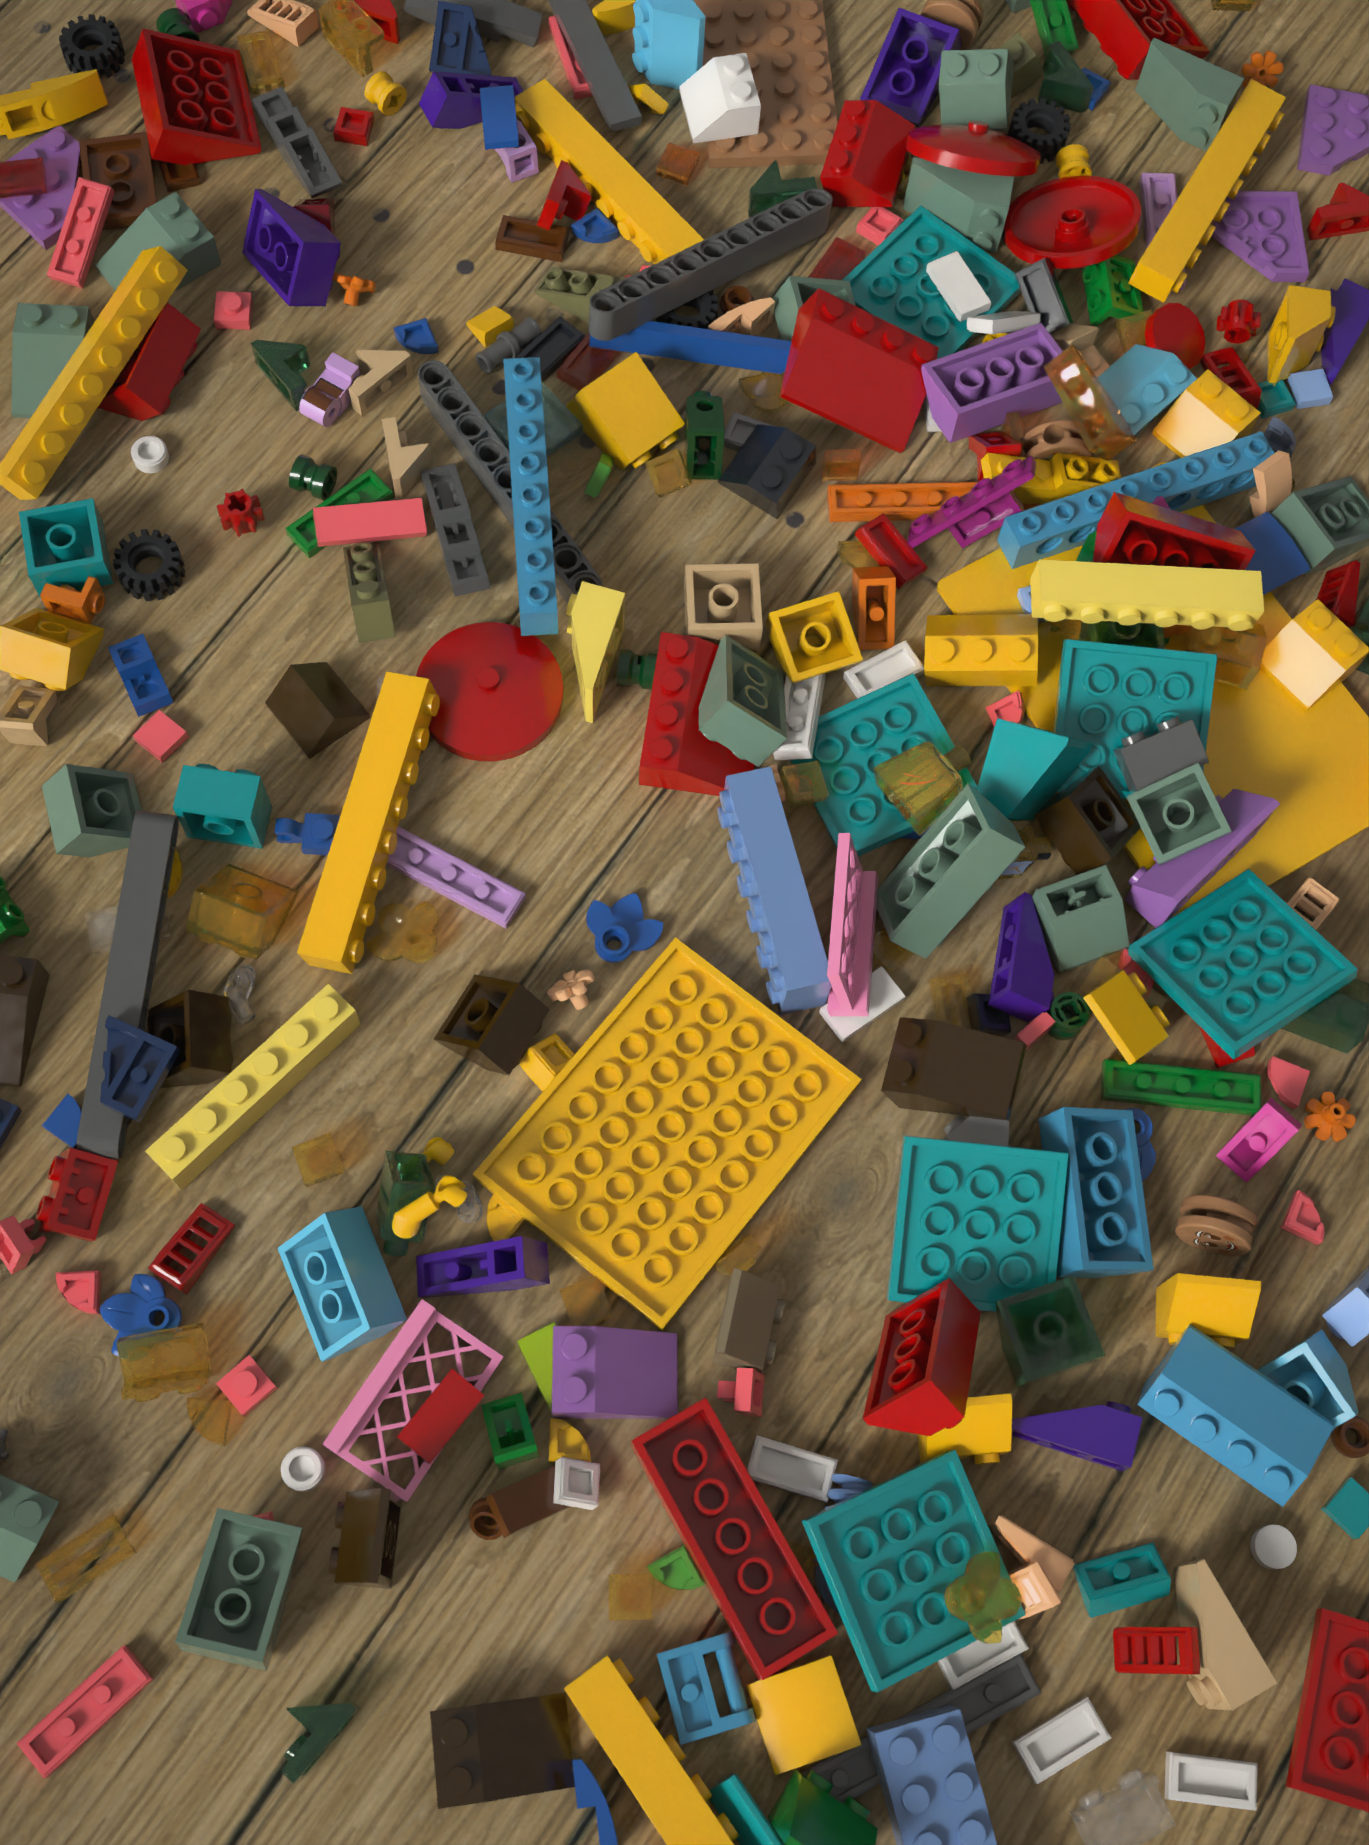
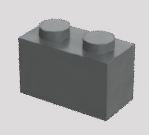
[1113,716,1209,792]

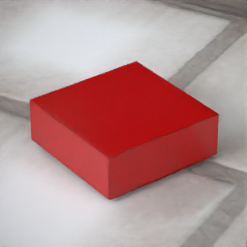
[333,107,375,146]

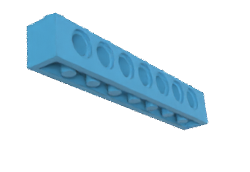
[503,357,558,636]
[997,431,1274,569]

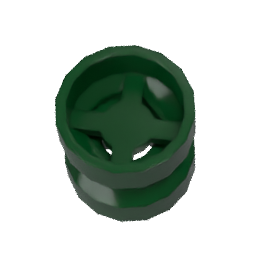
[156,8,200,41]
[289,454,337,501]
[616,649,658,690]
[1046,992,1090,1041]

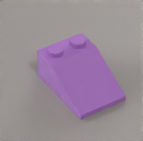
[551,1326,677,1419]

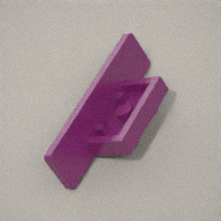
[907,456,1036,548]

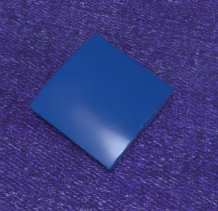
[1235,512,1310,595]

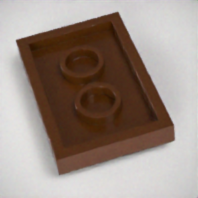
[79,132,158,230]

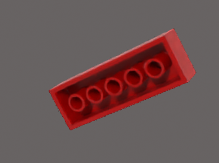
[631,1398,839,1681]

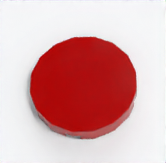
[1144,303,1205,369]

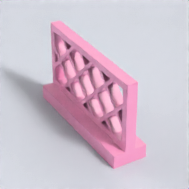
[827,833,878,1017]
[322,1299,503,1502]

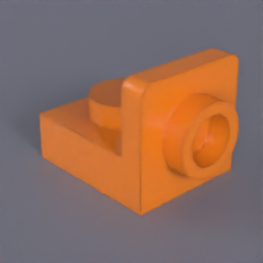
[40,576,105,624]

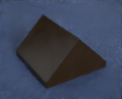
[265,662,370,759]

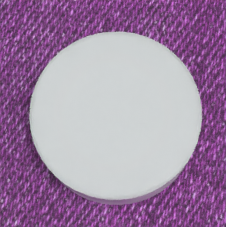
[131,436,169,473]
[281,1447,326,1492]
[1250,1525,1297,1570]

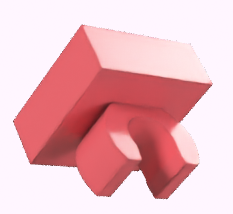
[0,1215,47,1275]
[717,1368,765,1417]

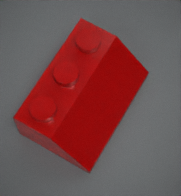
[820,100,916,207]
[97,302,201,421]

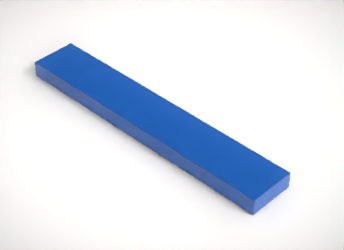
[590,321,792,375]

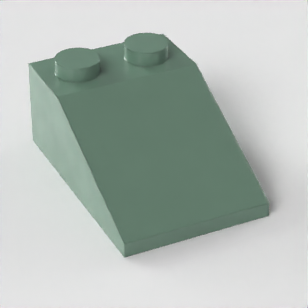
[1135,38,1244,151]
[903,157,1014,253]
[95,192,221,292]
[11,303,95,418]
[1271,476,1369,575]
[699,635,787,767]
[175,1508,303,1671]

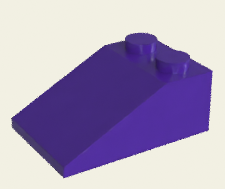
[860,8,962,126]
[242,189,341,306]

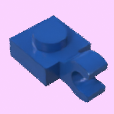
[275,813,341,855]

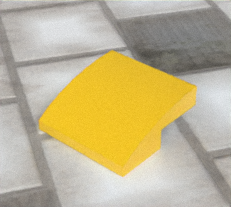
[746,1655,862,1775]

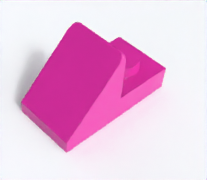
[1216,1098,1302,1183]

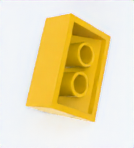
[924,614,1038,686]

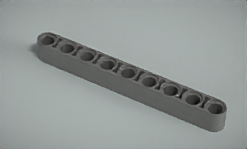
[588,188,833,341]
[418,360,602,604]
[76,810,179,1159]

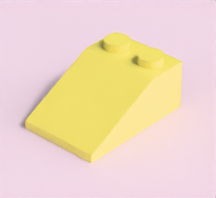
[566,581,625,723]

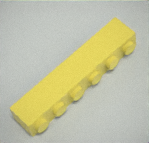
[1030,559,1264,631]
[145,984,361,1190]

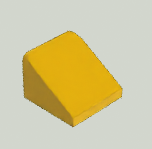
[466,306,514,348]
[519,1033,575,1091]

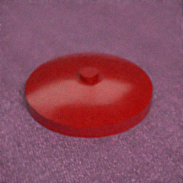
[906,120,1041,176]
[1004,176,1141,269]
[416,622,563,762]

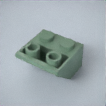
[1032,865,1129,974]

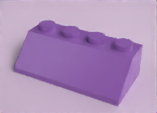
[921,323,1078,443]
[1124,789,1280,928]

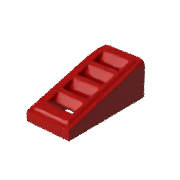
[1200,347,1262,409]
[1316,560,1360,627]
[148,1203,236,1295]
[1113,1627,1200,1675]

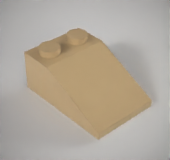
[1173,1559,1277,1711]

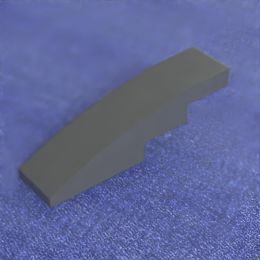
[403,0,542,47]
[252,87,342,199]
[420,463,490,596]

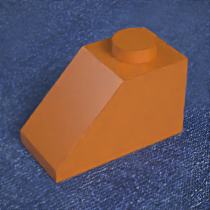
[852,566,896,650]

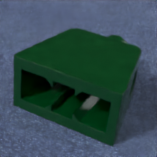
[685,391,725,480]

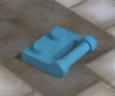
[656,1631,756,1745]

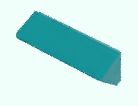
[1073,1542,1171,1618]
[709,1772,784,1845]

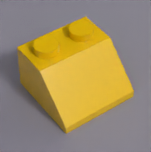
[1267,285,1336,386]
[1152,370,1261,458]
[765,591,863,684]
[1254,599,1369,711]
[0,608,105,691]
[1083,969,1170,1065]
[1155,1273,1261,1350]
[917,1393,1013,1465]

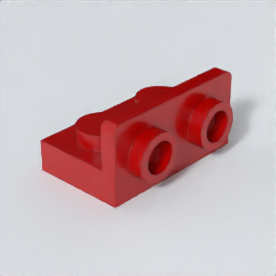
[36,1148,118,1242]

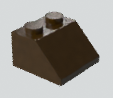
[1034,765,1141,875]
[434,974,550,1075]
[144,989,233,1088]

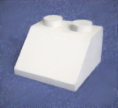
[679,53,761,143]

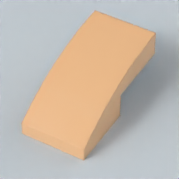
[708,297,775,336]
[1249,451,1292,518]

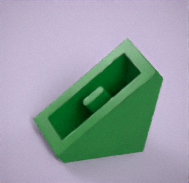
[481,1392,539,1469]

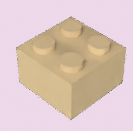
[684,563,763,650]

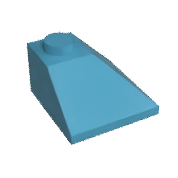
[1257,1329,1359,1428]

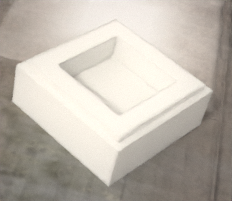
[553,1457,600,1510]

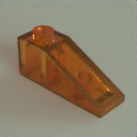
[1044,344,1136,461]

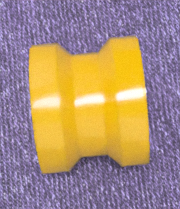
[364,71,407,116]
[1055,144,1092,178]

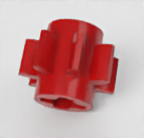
[1216,299,1261,344]
[217,489,265,537]

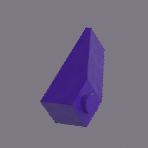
[419,71,523,129]
[1321,278,1369,387]
[988,892,1054,1022]
[416,1236,550,1298]
[1011,1401,1143,1471]

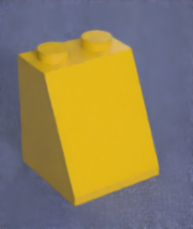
[563,352,685,470]

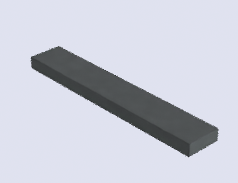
[548,0,642,133]
[789,1653,1042,1802]

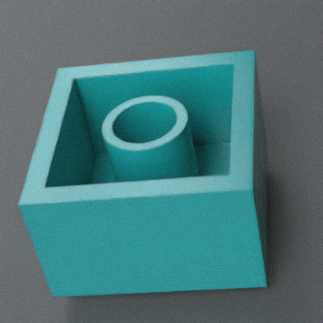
[19,498,114,597]
[173,764,272,849]

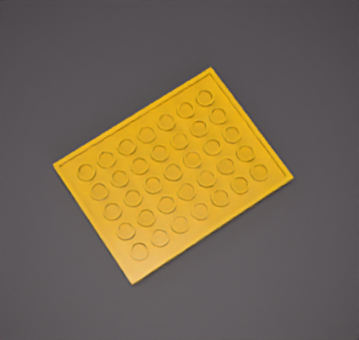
[472,937,862,1331]

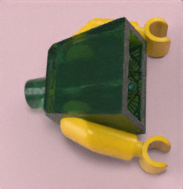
[376,1137,467,1257]

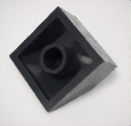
[718,424,816,519]

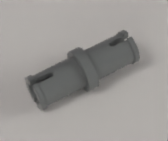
[475,317,541,373]

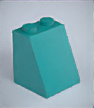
[977,718,1093,826]

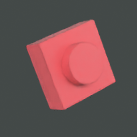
[214,291,253,330]
[216,1355,278,1417]

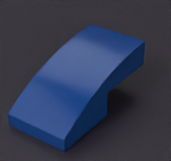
[480,85,519,150]
[108,634,174,717]
[572,1757,618,1845]

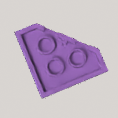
[1297,84,1369,175]
[0,125,82,250]
[1211,191,1309,282]

